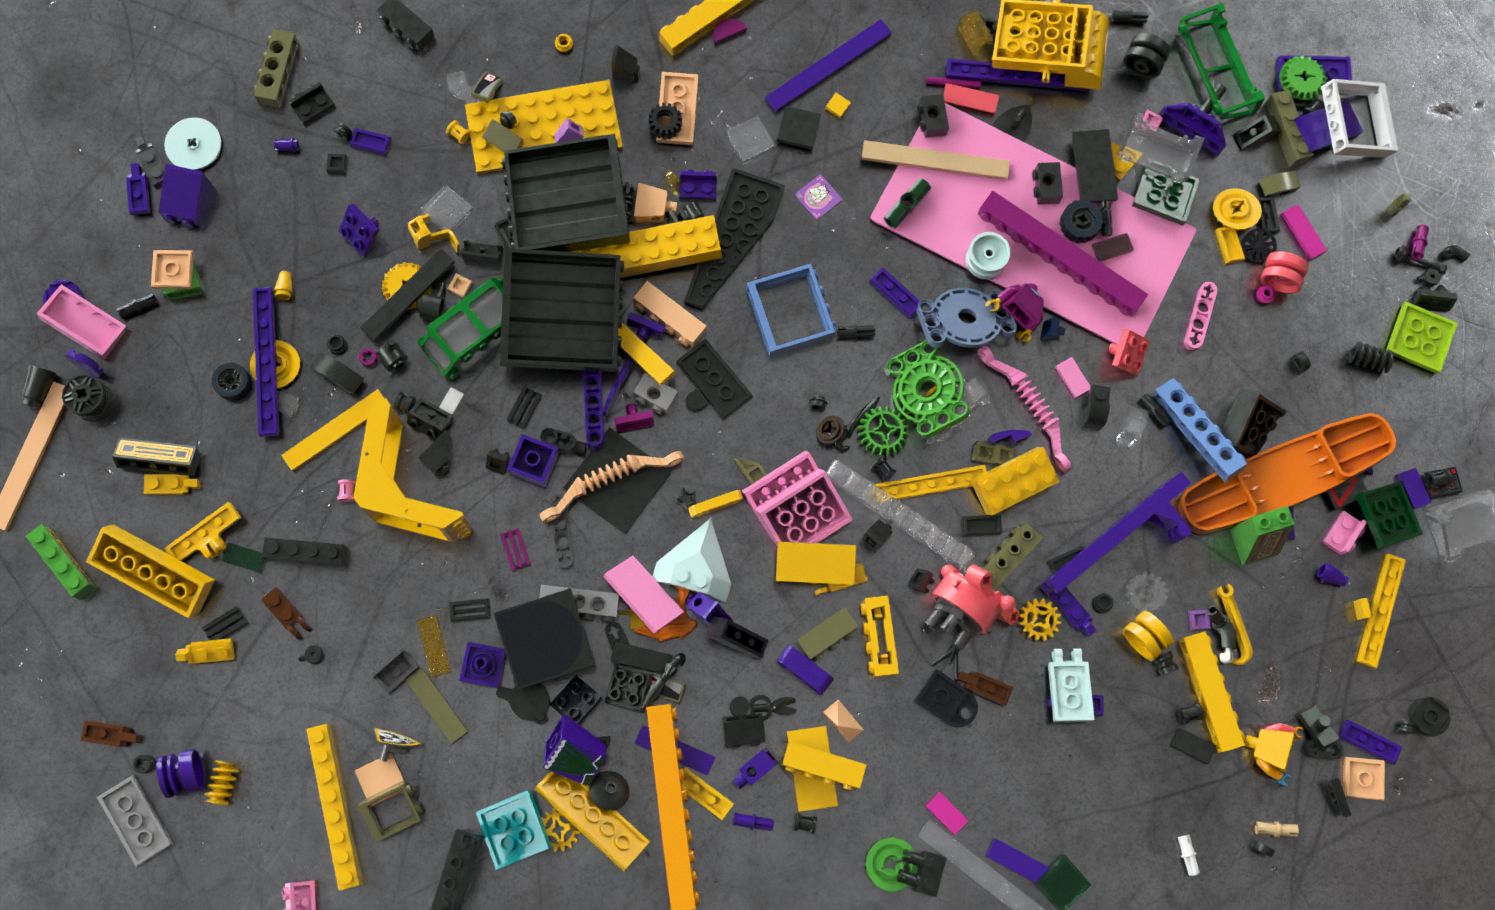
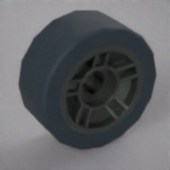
[211,362,251,401]

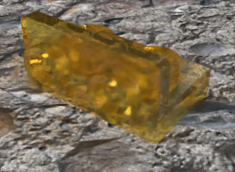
[958,10,993,57]

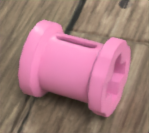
[337,479,356,502]

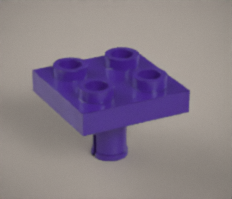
[338,203,379,256]
[459,642,506,689]

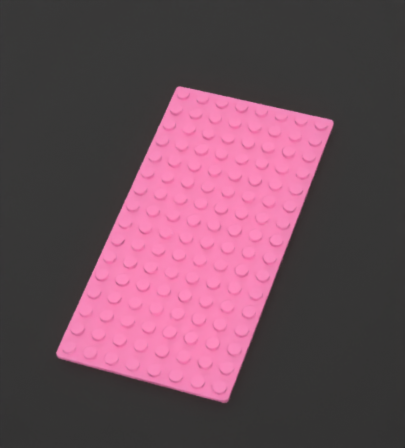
[870,103,1196,344]

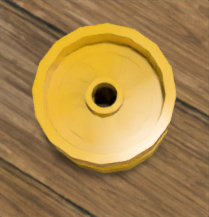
[1123,611,1174,661]

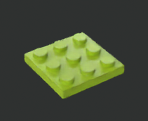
[1386,301,1458,374]

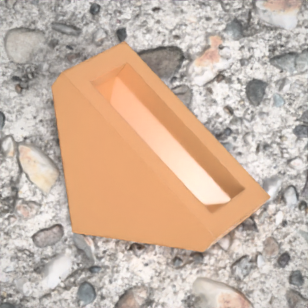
[823,700,864,743]

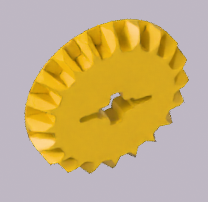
[1212,189,1262,231]
[382,262,432,310]
[250,340,301,389]

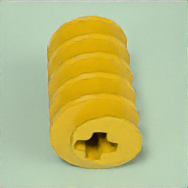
[204,760,239,805]

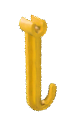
[1217,584,1253,665]

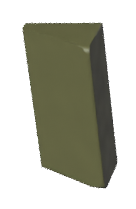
[482,119,523,152]

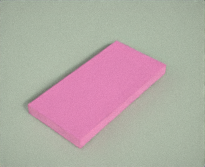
[603,556,684,634]

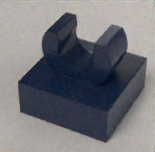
[1041,317,1066,340]

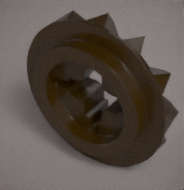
[817,415,846,445]

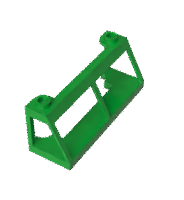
[1178,3,1265,120]

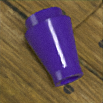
[1317,563,1349,587]

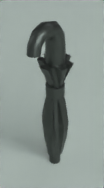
[835,396,880,451]
[640,653,686,711]

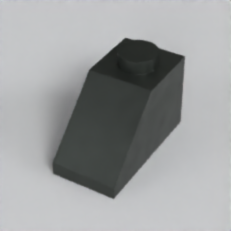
[611,45,640,83]
[1234,114,1281,149]
[418,430,451,477]
[862,519,893,552]

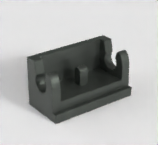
[461,239,503,265]

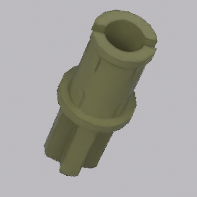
[1387,193,1412,216]

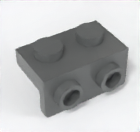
[370,648,419,694]

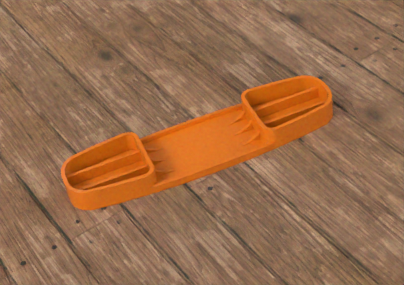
[1178,413,1396,535]

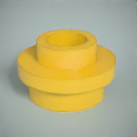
[555,34,573,52]

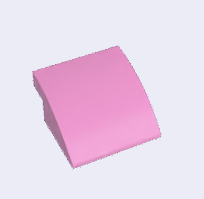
[741,451,853,546]

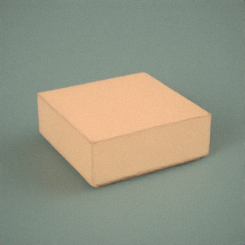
[447,273,473,299]

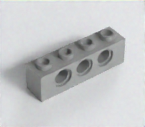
[539,585,620,622]

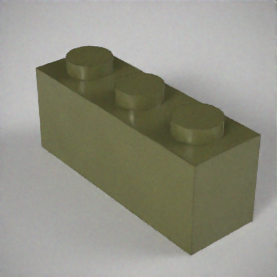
[796,607,858,662]

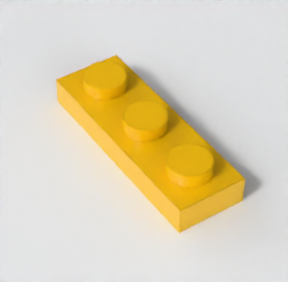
[682,768,734,820]

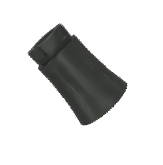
[21,365,57,409]

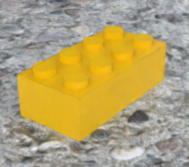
[970,447,1060,515]

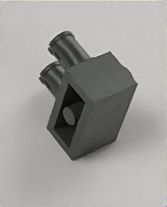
[896,849,947,897]

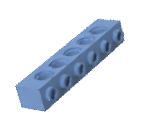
[1153,378,1247,483]

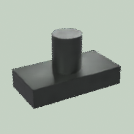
[1298,706,1339,750]

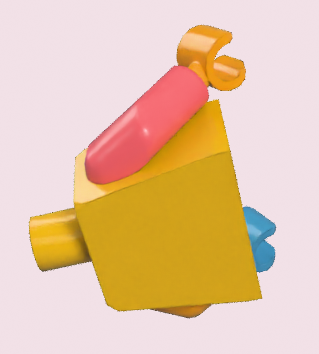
[1245,723,1303,786]

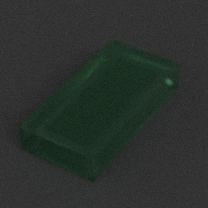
[221,542,265,573]

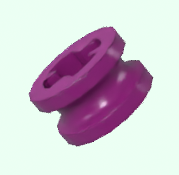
[359,348,378,367]

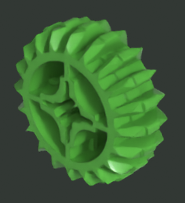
[858,406,909,457]

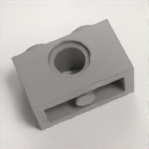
[633,373,678,415]

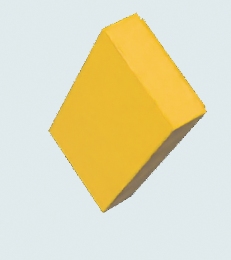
[1215,226,1245,265]

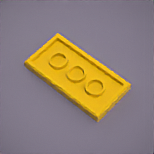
[776,541,856,585]
[787,726,838,812]

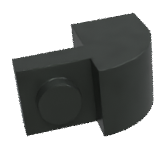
[1083,385,1111,429]

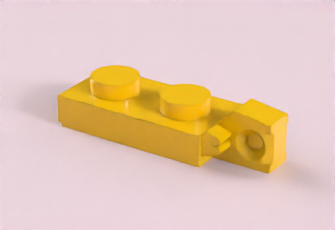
[143,474,200,495]
[175,638,235,664]

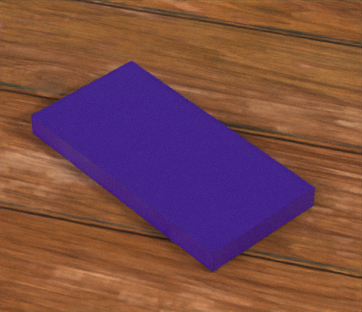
[1277,55,1352,91]
[1294,100,1364,152]

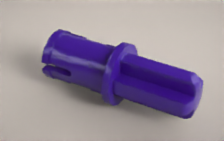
[733,813,774,831]

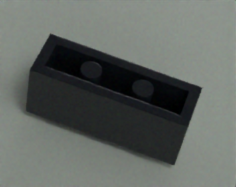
[706,616,768,658]

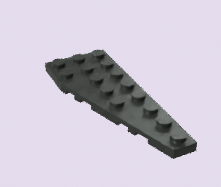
[684,168,785,309]

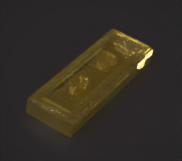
[417,615,451,678]

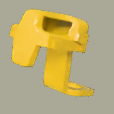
[408,214,460,253]

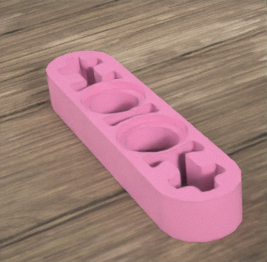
[1184,282,1217,351]

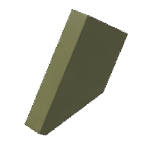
[734,458,767,485]

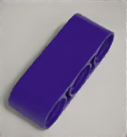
[777,645,834,695]

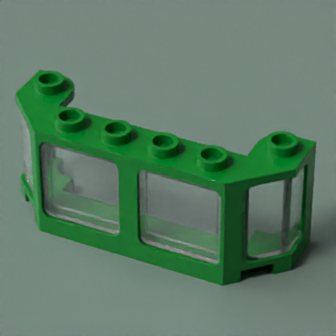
[417,276,503,381]

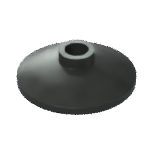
[589,771,629,811]

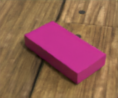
[925,792,969,835]

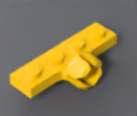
[165,502,241,561]

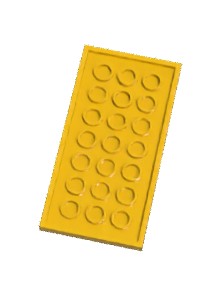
[465,80,623,175]

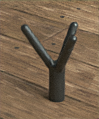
[932,645,960,682]

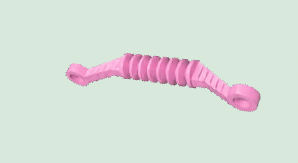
[978,345,1072,473]

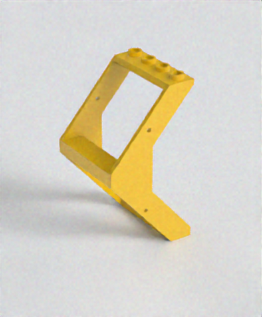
[354,399,473,542]

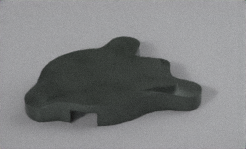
[496,679,550,724]

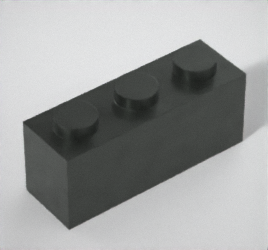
[377,0,435,52]

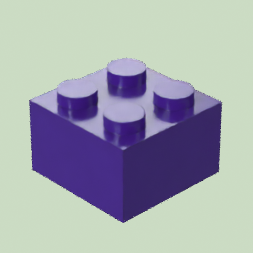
[507,434,560,488]

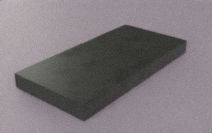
[1072,129,1118,203]
[676,338,753,420]

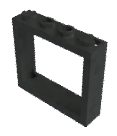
[431,829,484,910]

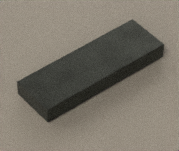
[611,642,673,674]

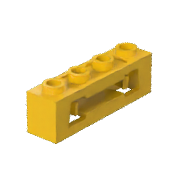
[860,596,899,678]

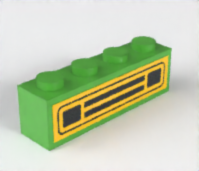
[26,524,96,600]

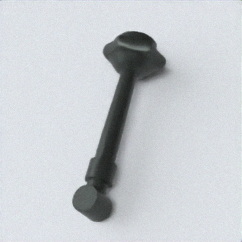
[1394,245,1447,274]

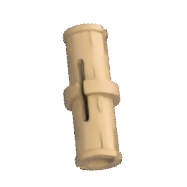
[1255,821,1299,838]

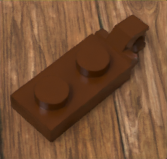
[957,671,1013,706]
[80,721,141,747]

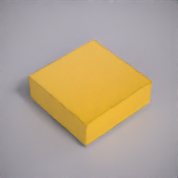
[825,93,851,118]
[1353,598,1371,620]

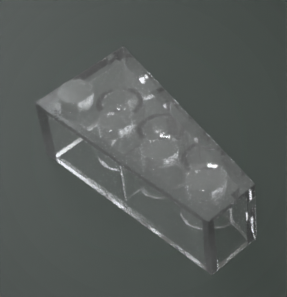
[922,375,993,442]

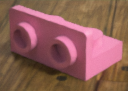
[1322,510,1367,555]
[282,880,316,910]

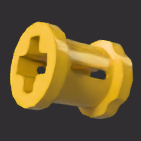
[446,120,471,144]

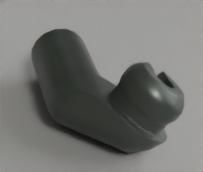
[1442,244,1471,261]

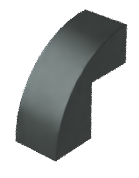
[310,352,364,394]

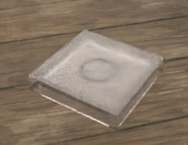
[726,115,775,164]
[420,184,474,231]

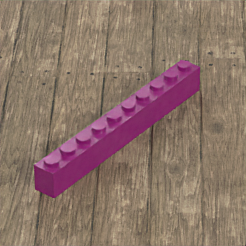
[977,190,1148,317]

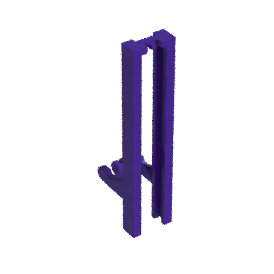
[1039,471,1191,598]

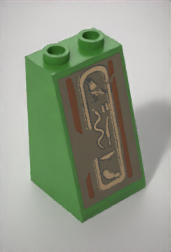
[1229,506,1295,566]

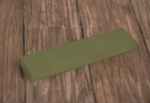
[405,668,468,744]

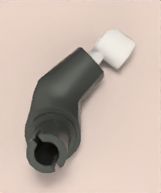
[1206,605,1237,664]

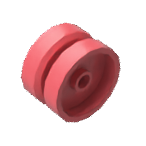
[1260,252,1309,294]

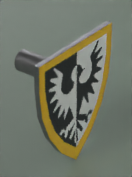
[374,728,422,762]

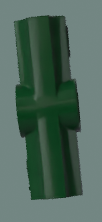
[883,178,932,229]

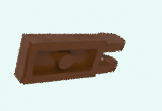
[261,587,311,640]

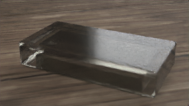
[1092,233,1134,262]

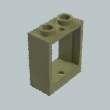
[358,780,423,843]

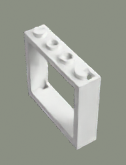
[1321,79,1398,158]

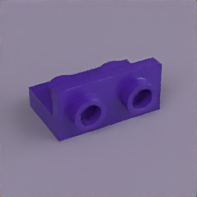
[679,170,717,200]

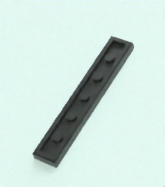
[360,249,455,342]

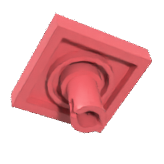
[1109,329,1150,376]

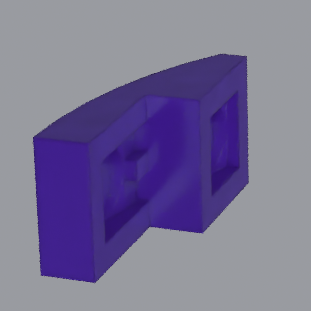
[988,430,1032,446]

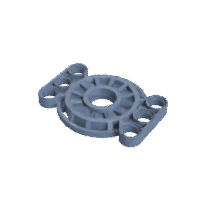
[917,288,1017,348]

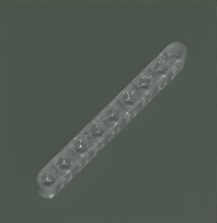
[826,460,977,571]

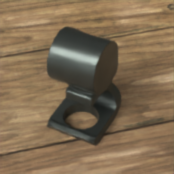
[666,201,704,224]

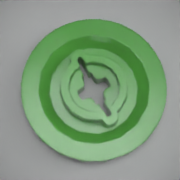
[1280,55,1327,100]
[866,837,918,891]

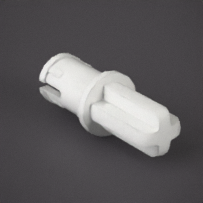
[1177,835,1200,876]

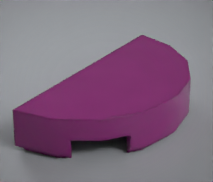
[713,18,747,44]

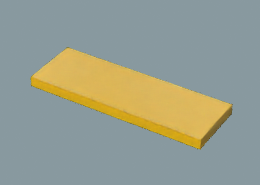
[534,771,650,871]

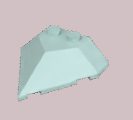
[652,518,731,603]

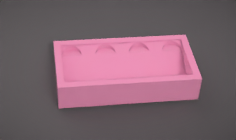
[37,284,127,360]

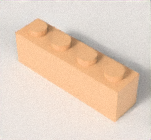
[633,281,707,348]

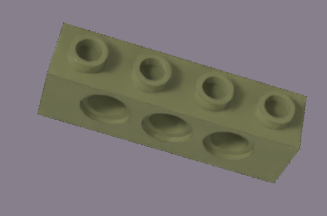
[253,29,298,108]

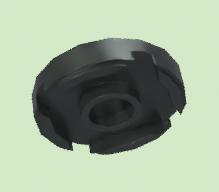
[1410,697,1451,736]

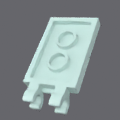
[1048,648,1094,722]

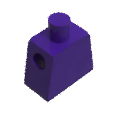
[687,592,733,627]
[733,748,778,789]

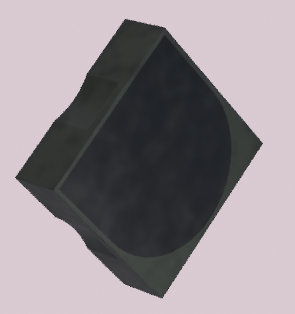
[493,588,595,690]

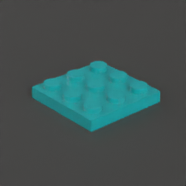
[476,790,552,870]

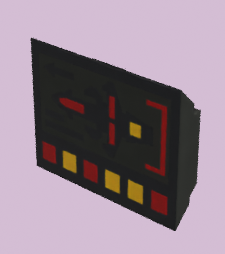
[1423,467,1463,498]

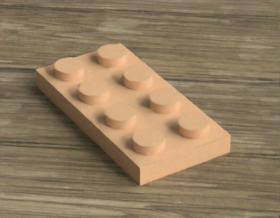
[656,72,698,145]

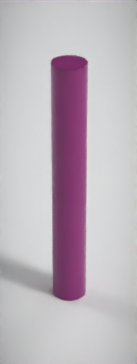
[926,77,981,88]

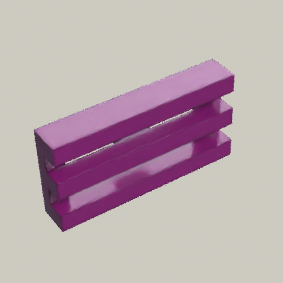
[500,528,531,571]

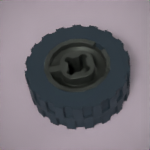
[1060,200,1103,243]

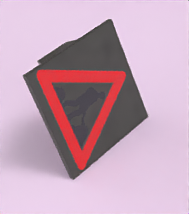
[1326,475,1368,510]

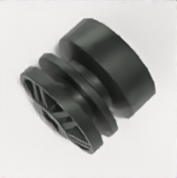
[62,374,114,422]

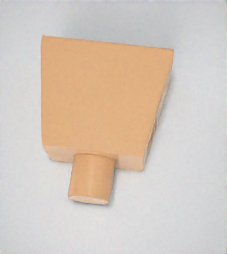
[634,183,678,223]

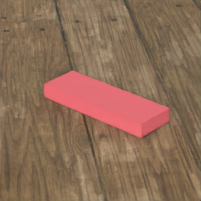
[943,83,999,114]

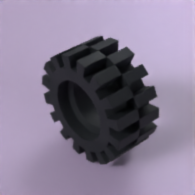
[648,103,682,140]

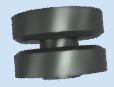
[1123,33,1171,78]

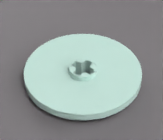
[164,118,222,170]

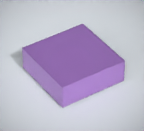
[1188,610,1211,631]

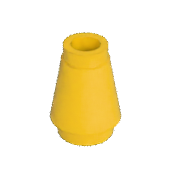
[273,271,293,301]

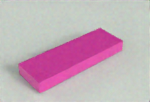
[1281,204,1327,260]

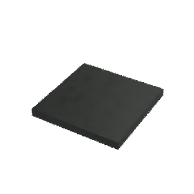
[563,427,671,534]

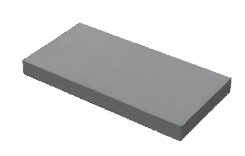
[97,775,174,867]

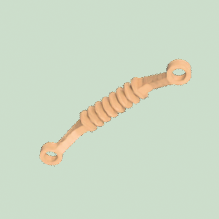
[539,451,684,523]

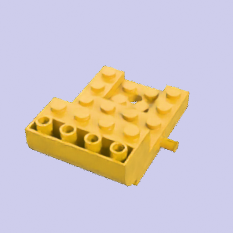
[992,0,1110,90]

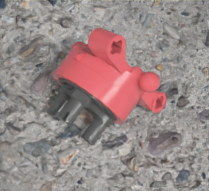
[925,564,1020,650]

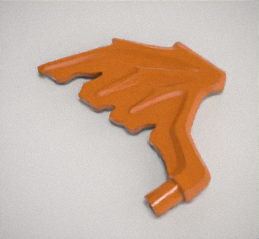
[633,585,697,642]

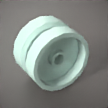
[965,232,1010,279]

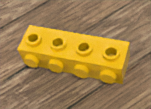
[781,741,866,791]

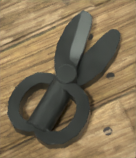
[750,695,797,721]

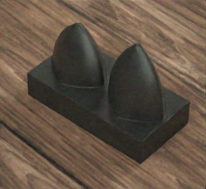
[1413,284,1458,311]

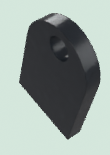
[914,668,978,728]

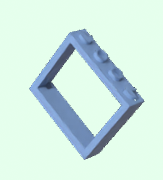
[746,264,836,357]

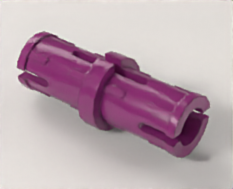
[1411,224,1429,260]

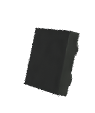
[777,106,821,150]
[605,664,653,712]

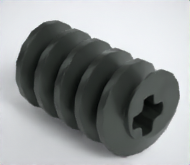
[1348,341,1393,374]

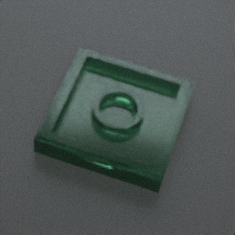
[1035,854,1091,910]

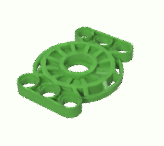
[887,340,970,438]

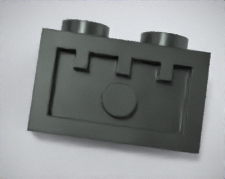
[289,82,335,125]
[407,398,454,440]

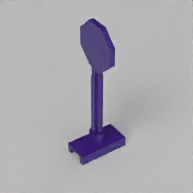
[603,312,665,417]

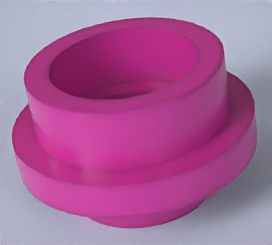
[1257,285,1276,304]

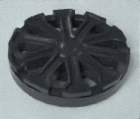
[1241,228,1277,263]

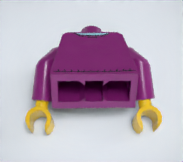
[985,283,1044,342]

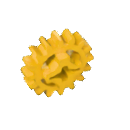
[1018,599,1061,641]
[541,808,581,852]

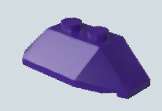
[1159,102,1227,155]

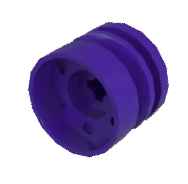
[157,749,205,798]

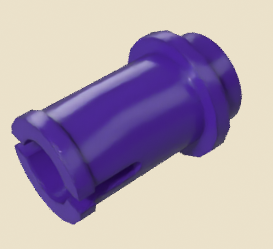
[274,138,299,153]

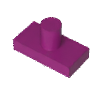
[614,403,654,433]

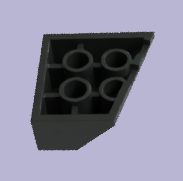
[1221,388,1287,456]

